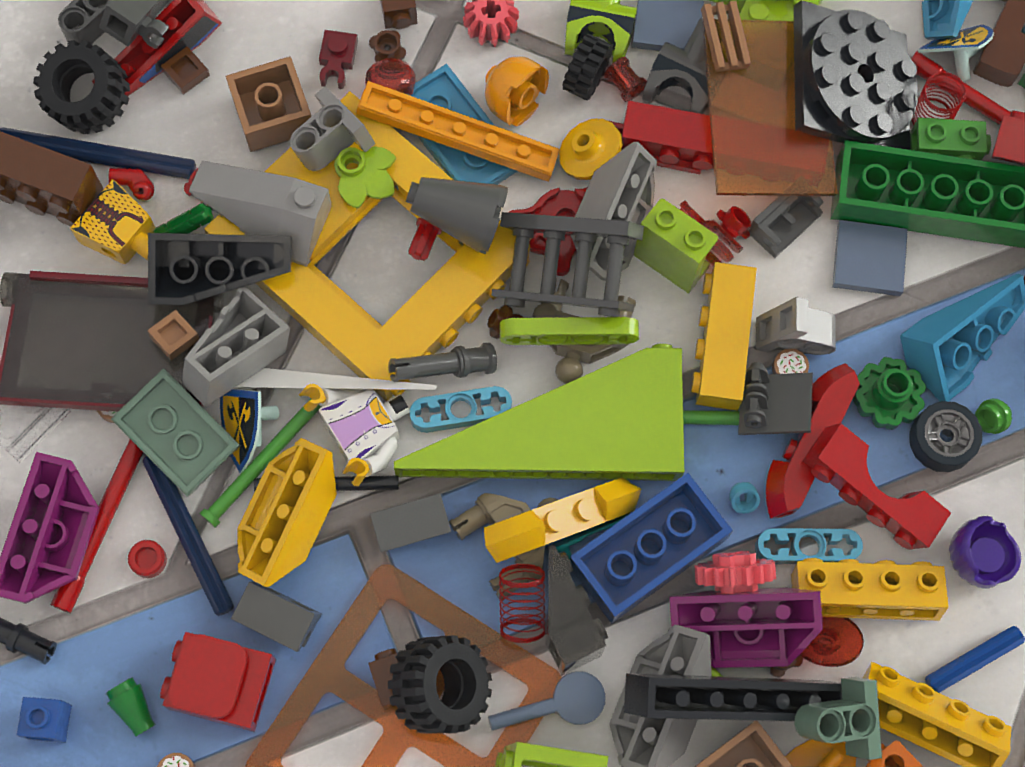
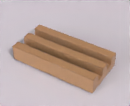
[701,1,751,72]

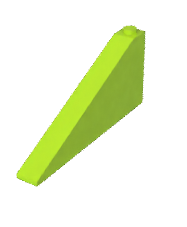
[394,344,685,481]

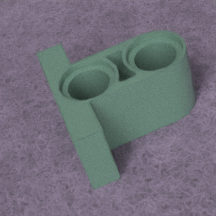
[794,677,882,760]

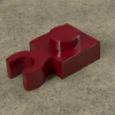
[319,30,358,89]

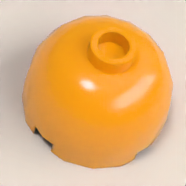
[485,57,549,126]

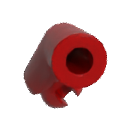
[108,168,154,201]

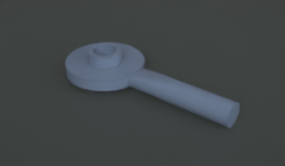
[488,671,605,731]

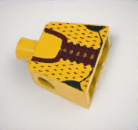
[70,179,156,264]

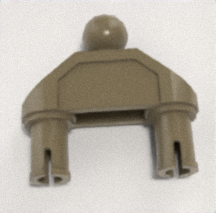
[532,278,636,384]
[449,493,558,600]

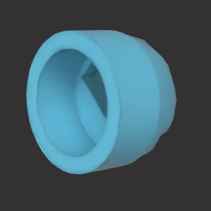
[729,482,760,514]

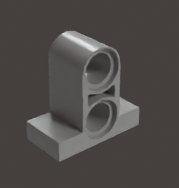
[290,87,376,171]
[756,297,836,355]

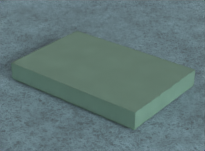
[111,368,241,497]

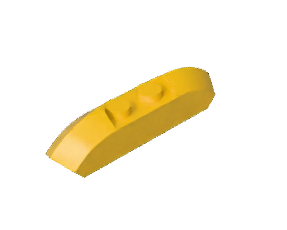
[484,477,641,563]

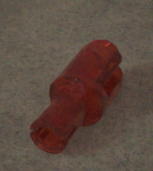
[679,200,744,266]

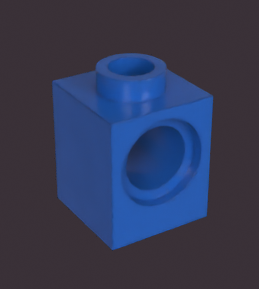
[17,697,72,743]

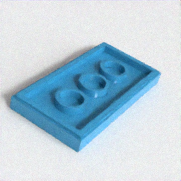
[401,64,518,185]

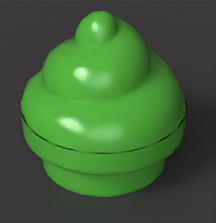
[975,398,1012,434]

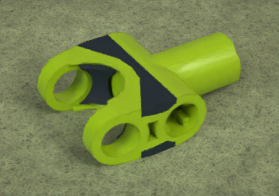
[565,0,637,65]

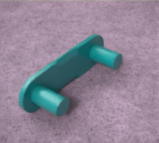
[548,513,630,569]

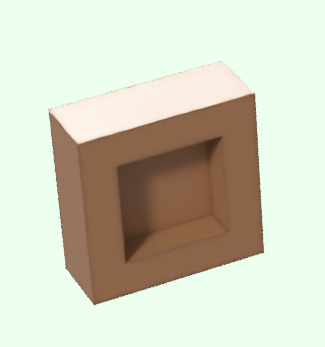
[147,310,199,361]

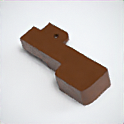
[973,0,1025,87]

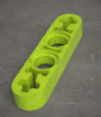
[500,317,639,345]

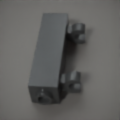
[99,0,170,49]

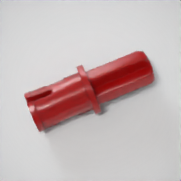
[408,218,443,261]

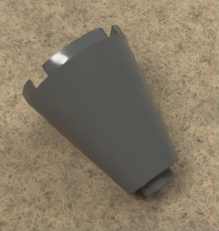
[406,177,508,254]

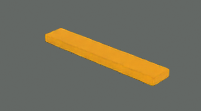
[356,81,560,182]

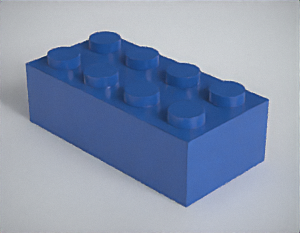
[568,473,733,624]

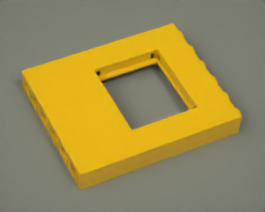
[204,91,530,402]

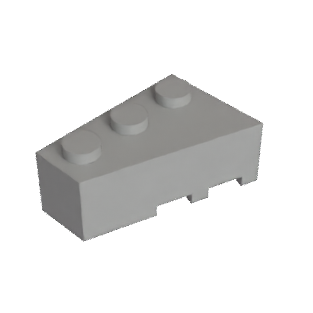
[182,286,290,407]

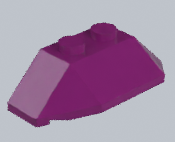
[0,452,100,604]
[669,587,823,668]

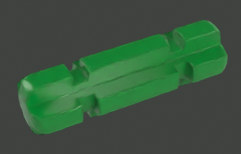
[153,203,214,234]

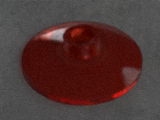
[800,617,864,667]

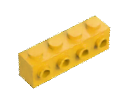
[691,262,757,411]
[791,558,949,621]
[863,662,1011,767]

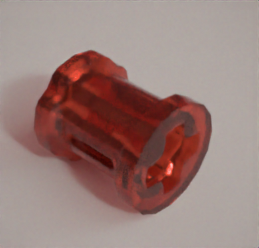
[604,57,647,102]

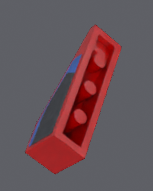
[92,0,222,96]

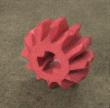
[463,0,519,47]

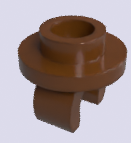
[487,305,524,339]

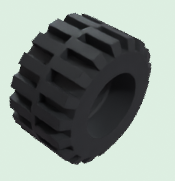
[33,40,130,134]
[388,635,492,734]

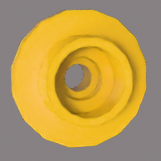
[559,119,623,180]

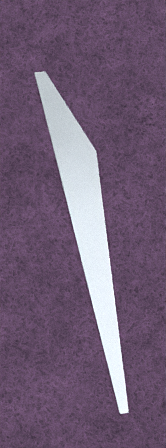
[175,368,438,390]

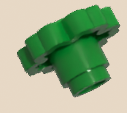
[853,357,926,430]

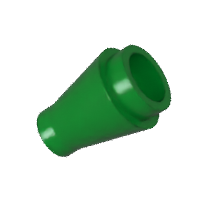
[106,677,155,737]

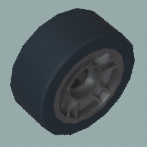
[909,401,982,472]

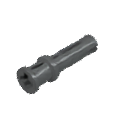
[388,342,497,382]

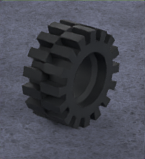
[562,34,613,101]

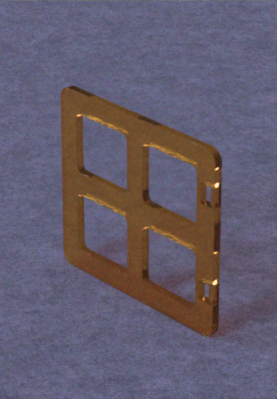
[245,564,562,767]

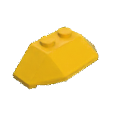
[237,438,337,587]

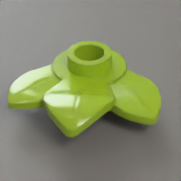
[334,147,396,209]

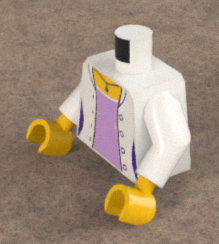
[299,384,410,486]

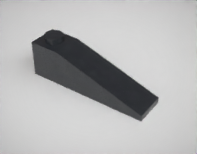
[148,233,292,305]

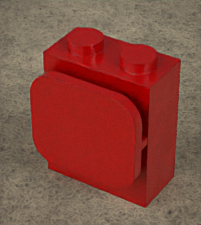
[160,632,276,732]

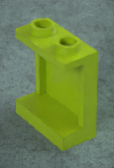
[633,198,718,294]
[495,742,608,767]

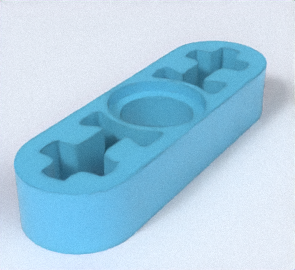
[410,386,512,433]
[755,528,863,564]

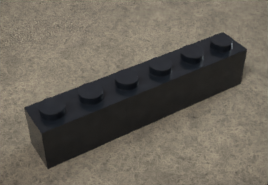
[624,673,842,721]

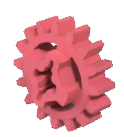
[694,551,776,594]

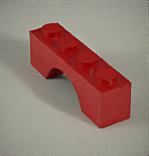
[803,423,951,550]

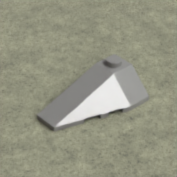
[189,160,332,267]

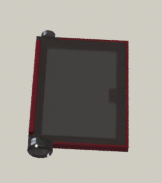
[0,271,224,412]

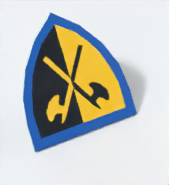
[918,24,994,81]
[220,389,279,473]

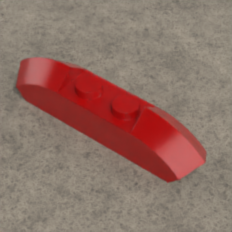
[766,363,860,519]

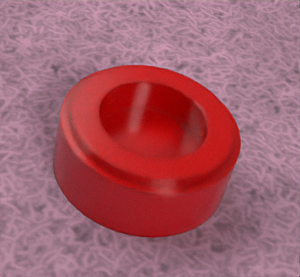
[128,540,167,578]

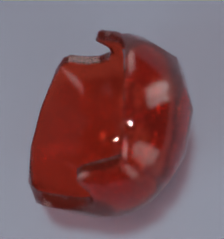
[365,58,416,95]

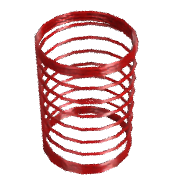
[911,72,967,126]
[499,564,546,643]

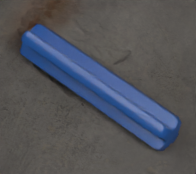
[925,626,1025,693]

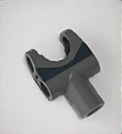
[642,18,726,114]

